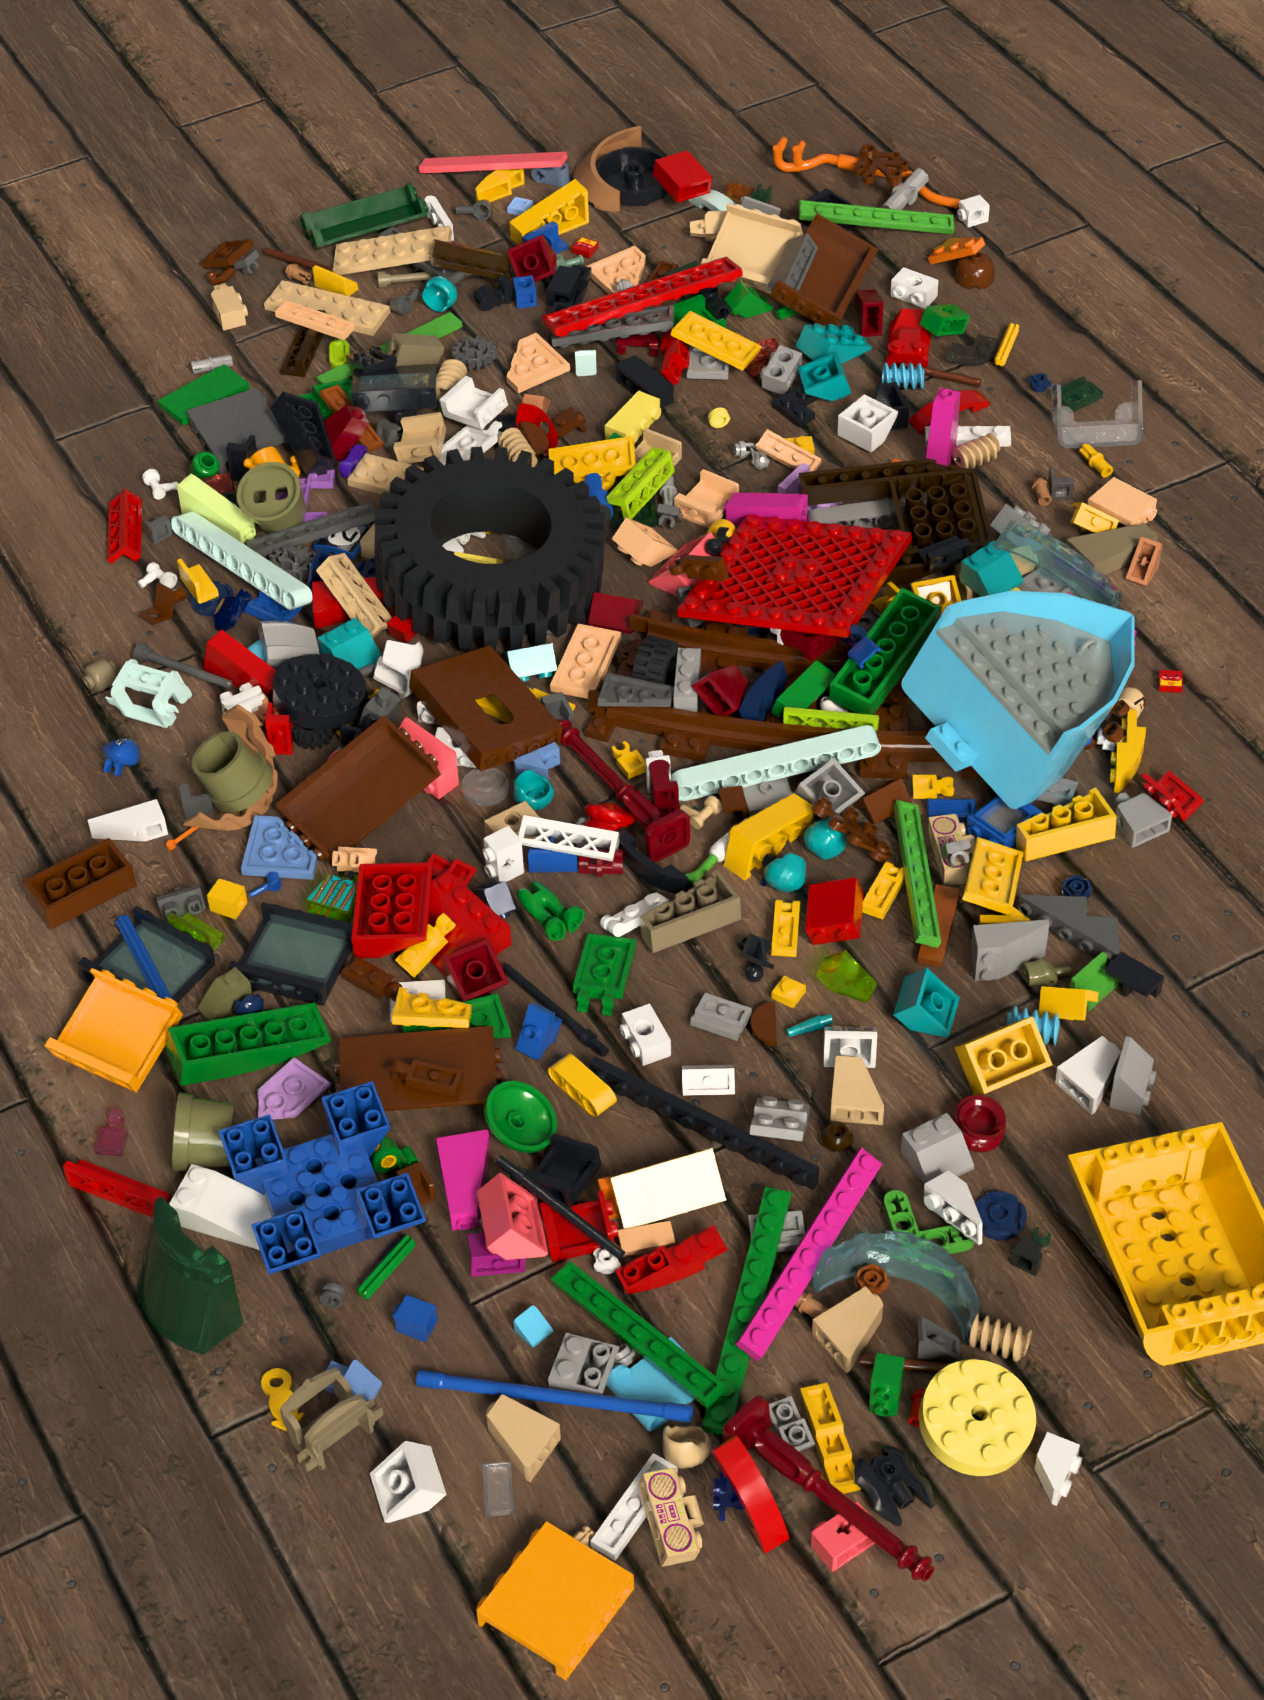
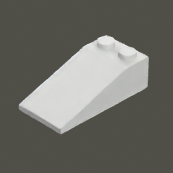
[168,1164,272,1250]

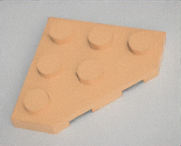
[586,246,646,294]
[506,333,570,393]

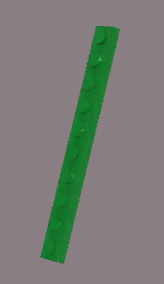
[702,1187,792,1435]

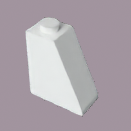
[1055,1036,1121,1115]

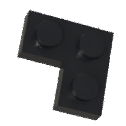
[772,384,817,428]

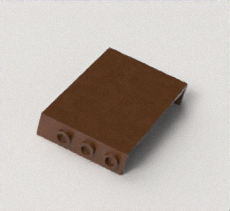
[770,213,879,326]
[275,715,441,866]
[335,1026,502,1112]

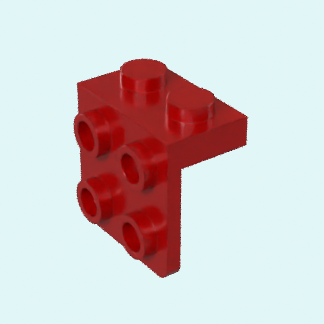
[1140,770,1204,822]

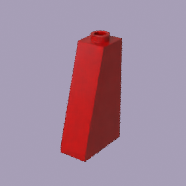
[312,577,386,629]
[203,630,276,702]

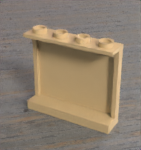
[700,203,803,294]

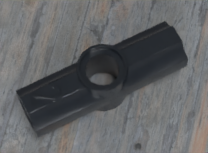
[695,286,731,319]

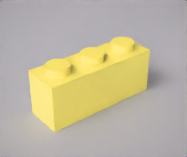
[605,391,661,443]

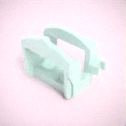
[105,659,192,728]

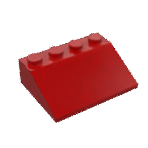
[351,862,433,958]
[428,870,512,977]

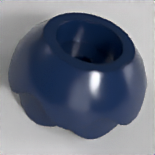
[1061,875,1092,899]
[233,994,264,1016]

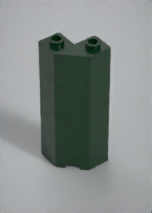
[298,183,428,251]

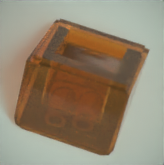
[725,182,754,202]

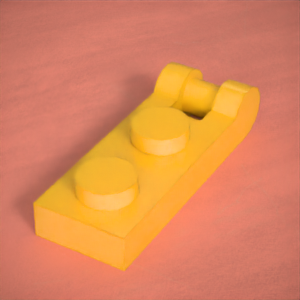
[862,861,905,920]
[771,900,800,957]

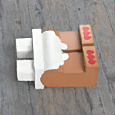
[220,682,281,736]

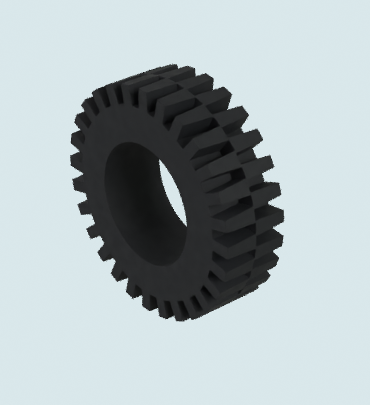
[375,446,606,651]

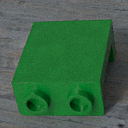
[674,294,726,347]

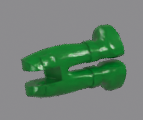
[517,881,585,941]

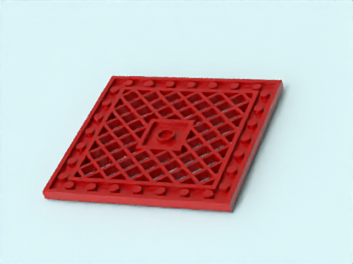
[677,515,912,638]

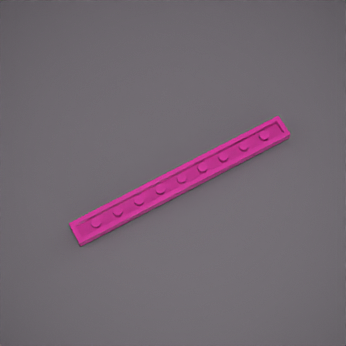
[735,1147,882,1361]

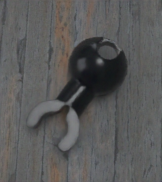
[706,527,731,556]

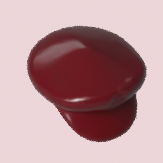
[953,1095,1006,1153]

